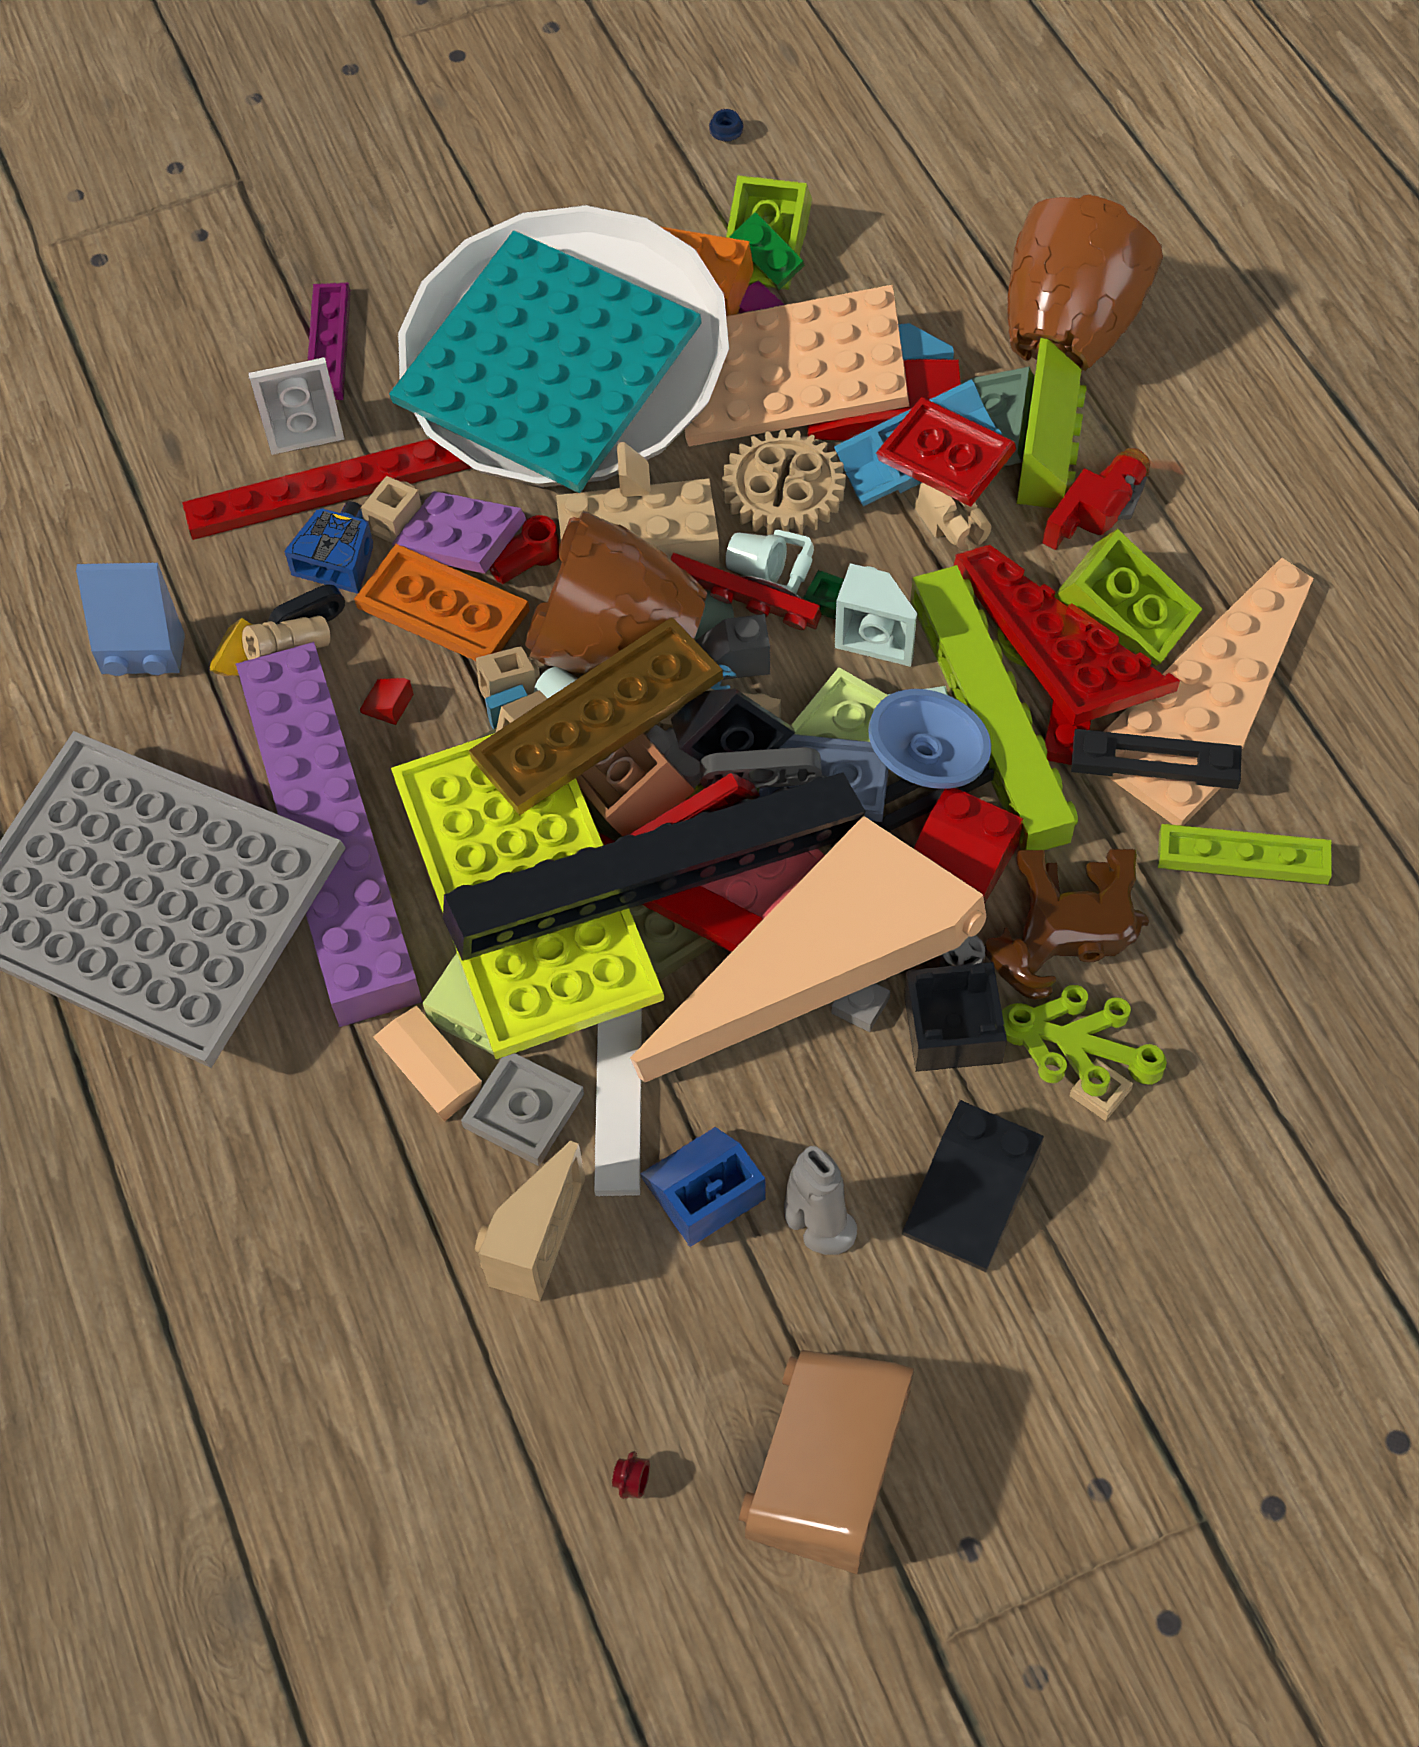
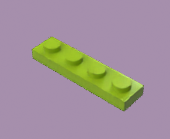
[1158,824,1332,885]

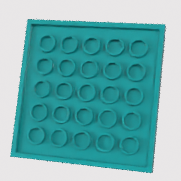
[389,230,702,493]

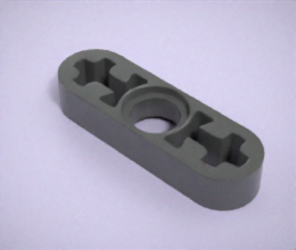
[700,747,822,788]

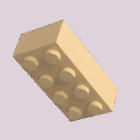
[556,478,720,568]

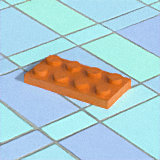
[354,544,530,661]

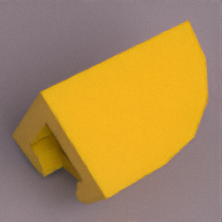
[210,618,253,676]

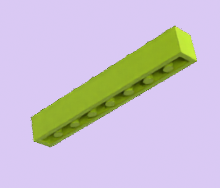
[911,565,1078,850]

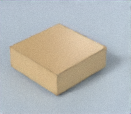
[1069,1058,1133,1121]

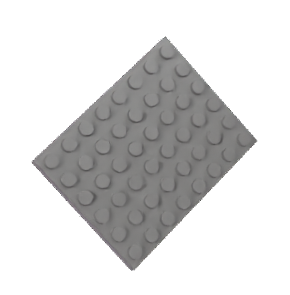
[0,731,346,1068]

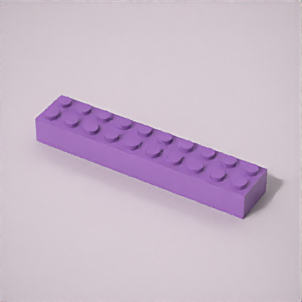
[236,642,423,1027]

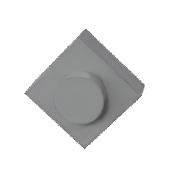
[831,983,890,1032]

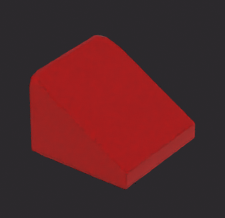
[360,678,414,725]

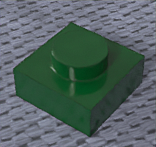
[803,570,844,620]

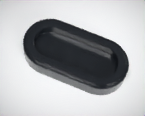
[268,584,345,624]

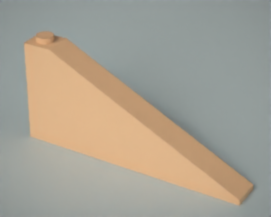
[630,816,986,1083]

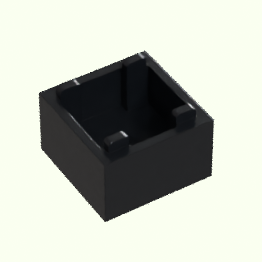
[904,962,1007,1072]

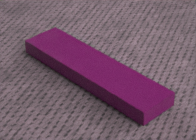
[307,283,351,400]

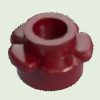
[612,1451,650,1499]

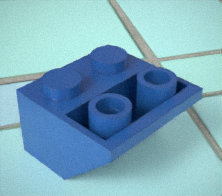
[640,1127,766,1247]

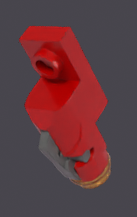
[1042,448,1150,550]

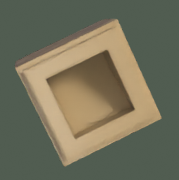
[617,442,651,497]

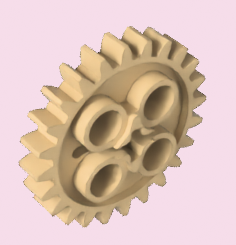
[722,429,846,535]

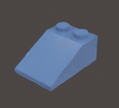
[76,563,185,676]

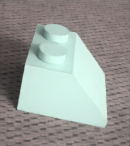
[835,563,917,667]

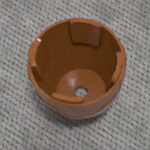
[1008,194,1163,372]
[525,510,707,674]

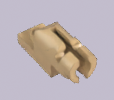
[904,483,991,551]

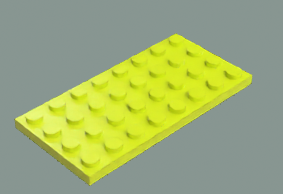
[391,734,664,1060]

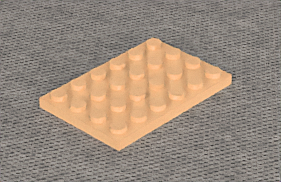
[685,285,909,447]

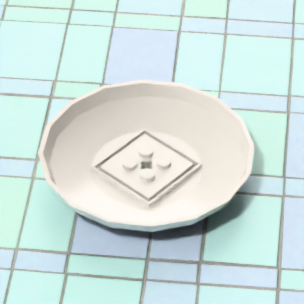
[398,205,729,487]

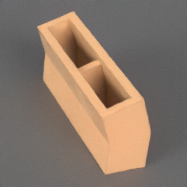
[373,1006,482,1121]

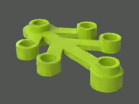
[1002,985,1167,1097]

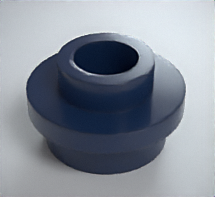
[709,109,743,142]

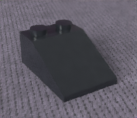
[902,1100,1044,1272]

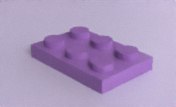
[392,491,526,574]

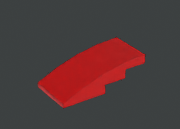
[807,359,961,441]

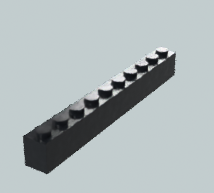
[443,772,866,961]

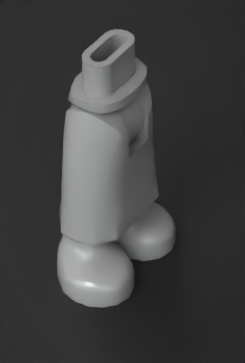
[784,1146,857,1255]

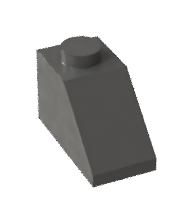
[695,614,770,680]

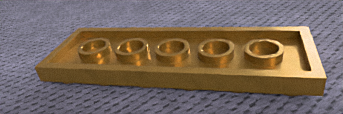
[469,617,723,815]

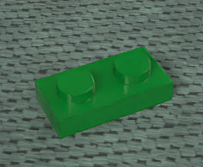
[729,212,805,290]

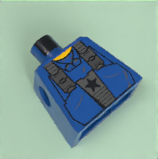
[285,501,373,594]

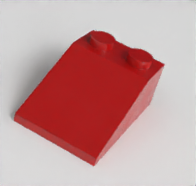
[913,788,1024,904]

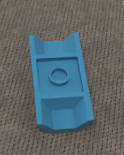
[834,379,1002,507]

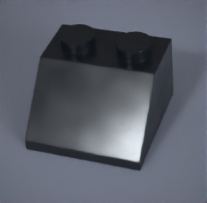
[671,688,795,762]

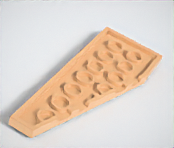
[1103,558,1314,826]

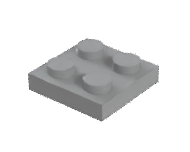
[461,1053,584,1166]

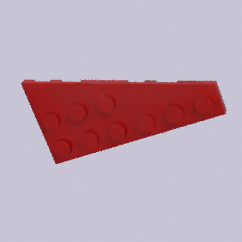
[954,544,1180,726]

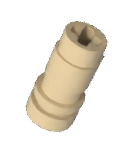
[242,616,330,660]

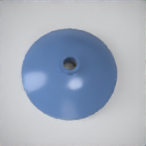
[868,689,991,789]

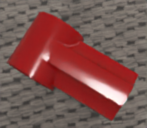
[489,515,560,584]

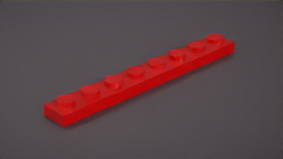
[182,439,472,540]

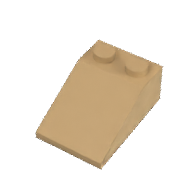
[475,1141,585,1302]

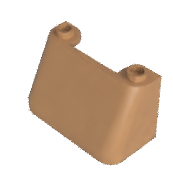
[739,1350,914,1574]

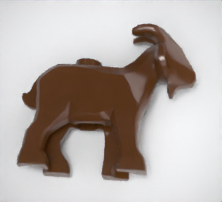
[984,849,1149,1000]

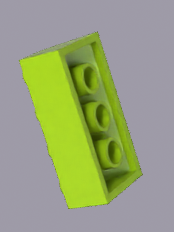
[1017,338,1087,509]

